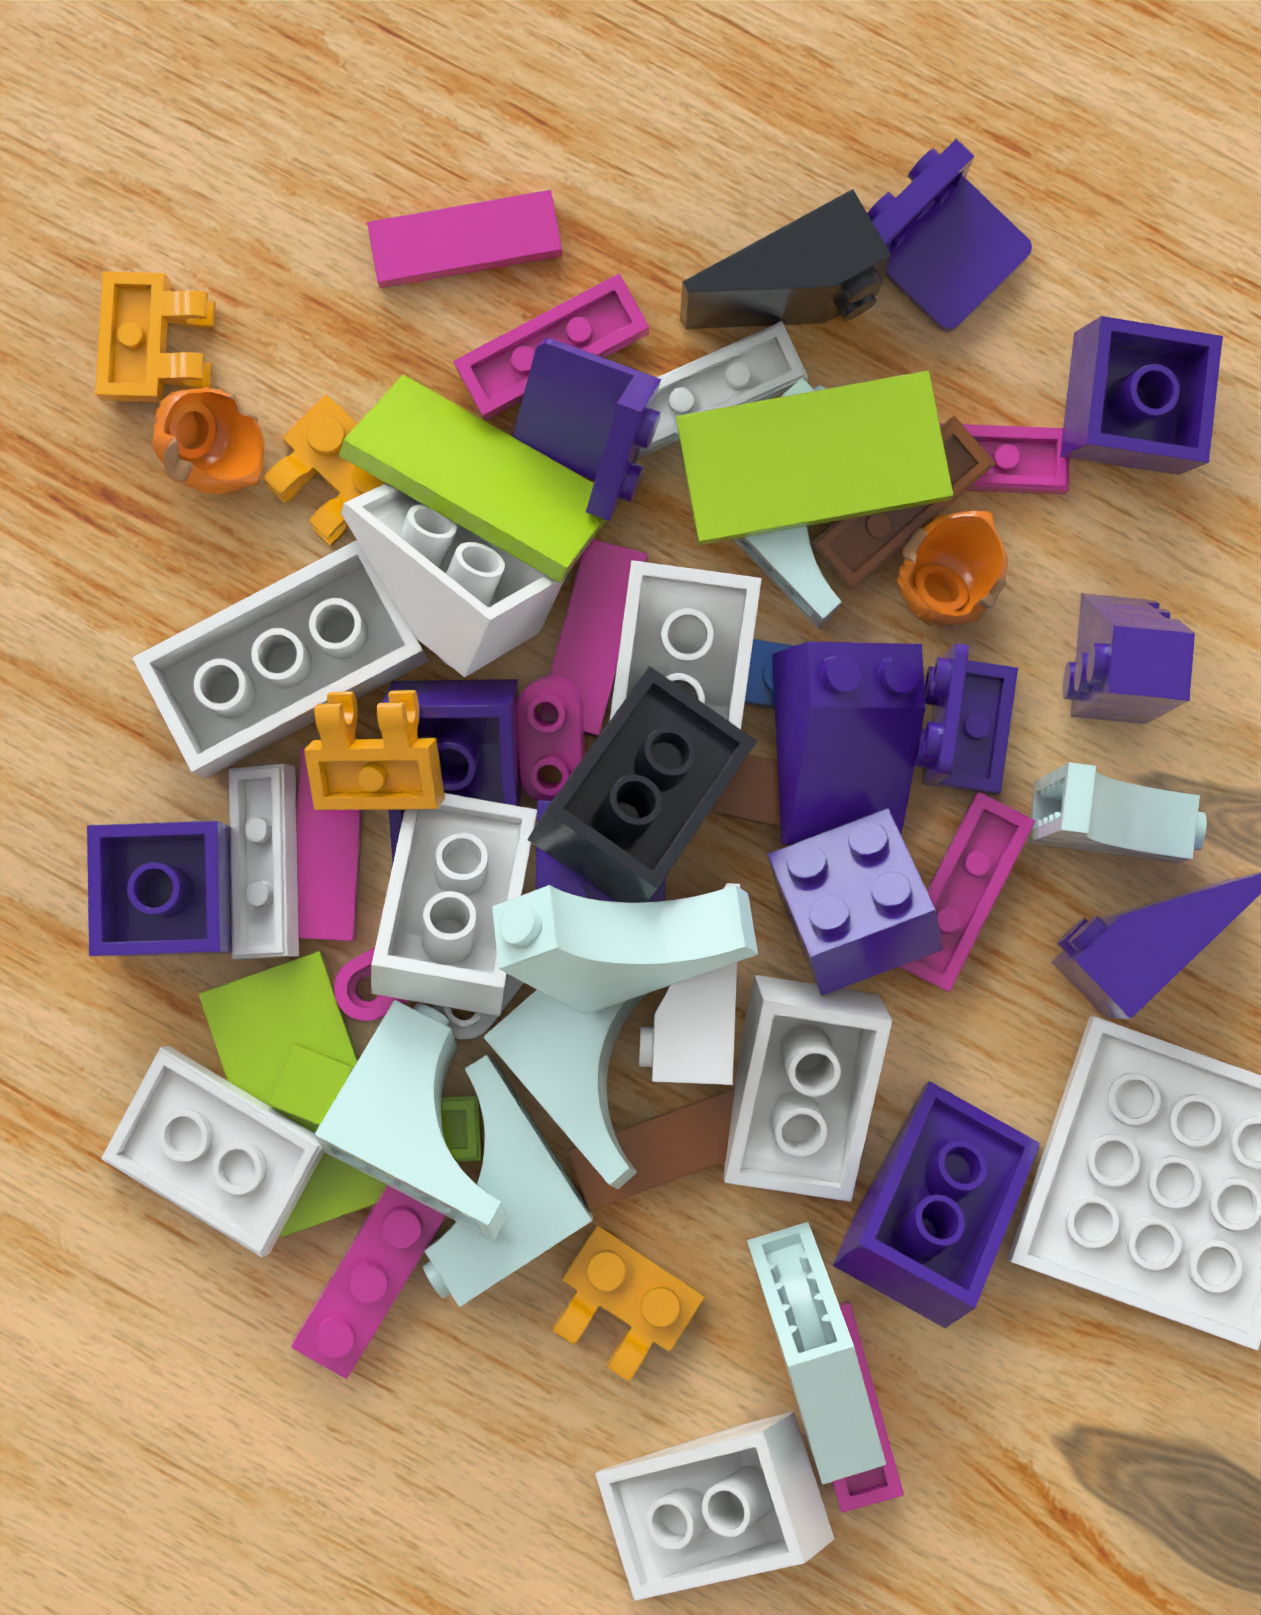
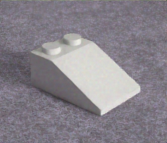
[341,483,565,677]
[610,560,762,729]
[371,793,537,1016]
[639,883,740,1085]
[723,975,892,1202]
[595,1411,834,1601]

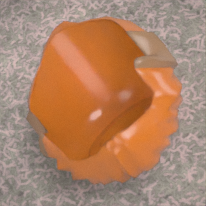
[152,387,265,494]
[897,510,1008,627]

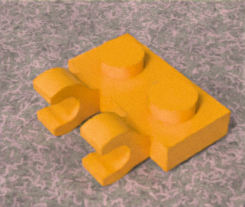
[95,271,216,402]
[263,394,385,547]
[304,690,445,810]
[553,1224,705,1382]

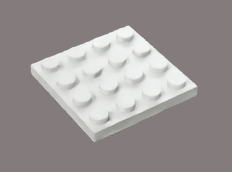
[1007,1016,1261,1351]

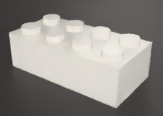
[132,540,429,779]

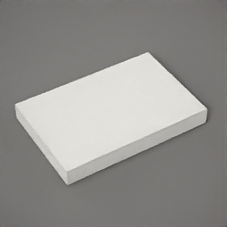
[101,1046,324,1258]

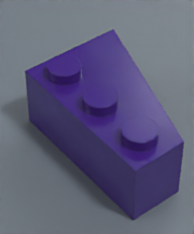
[1063,593,1195,724]

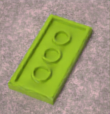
[675,371,954,546]
[339,374,607,583]
[199,951,386,1238]

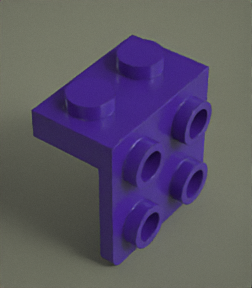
[867,139,1032,332]
[513,338,661,521]
[915,643,1018,795]

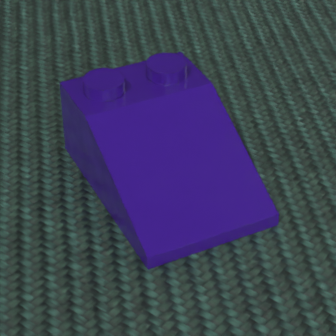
[772,642,926,845]
[382,679,521,864]
[1051,872,1261,1019]
[832,1081,1040,1329]

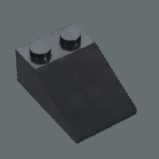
[680,189,891,329]
[527,666,757,903]

